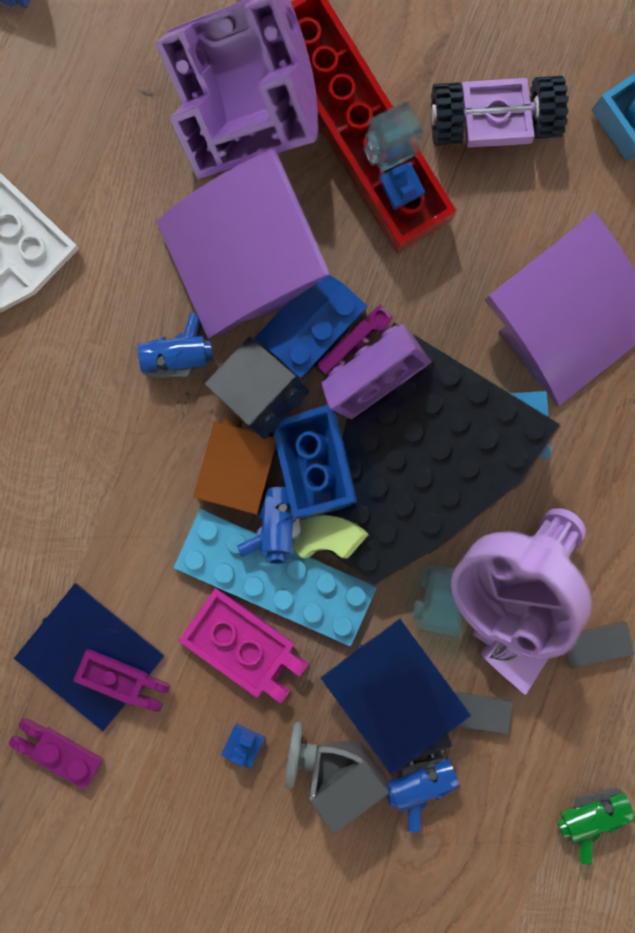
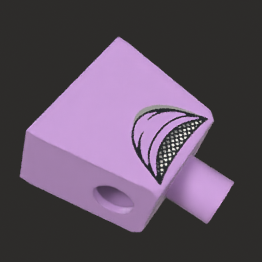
[473,630,548,695]

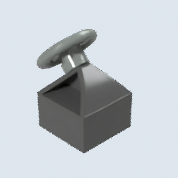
[284,721,389,834]

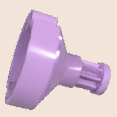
[451,508,592,659]

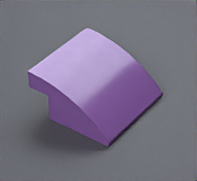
[156,149,330,339]
[485,212,635,406]

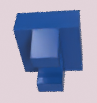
[379,162,425,210]
[221,723,265,769]

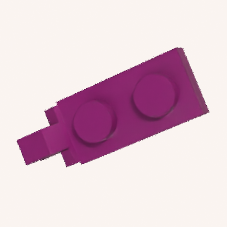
[316,304,393,376]

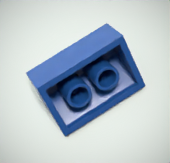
[254,275,368,382]
[273,405,357,519]

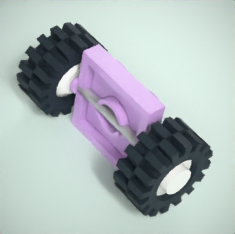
[431,75,569,148]

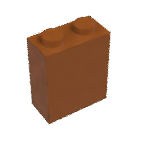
[193,418,277,515]

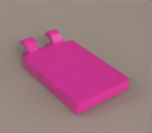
[179,587,309,703]

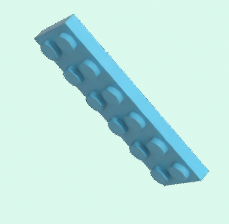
[174,509,377,647]

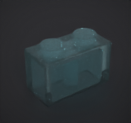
[364,101,424,173]
[413,562,463,637]

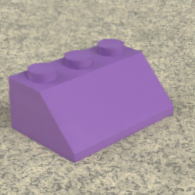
[321,324,432,420]

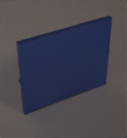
[14,583,165,731]
[320,618,471,775]

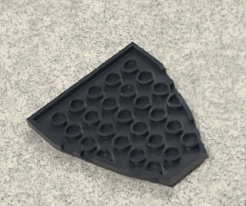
[326,323,561,584]

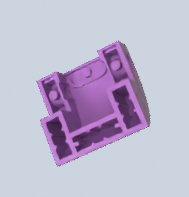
[155,0,318,179]

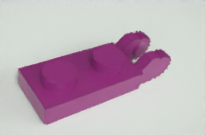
[73,649,171,712]
[8,718,103,790]

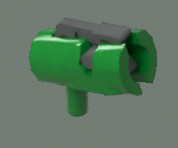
[556,787,635,864]

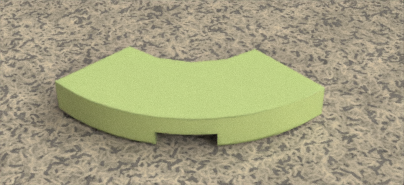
[293,515,369,559]

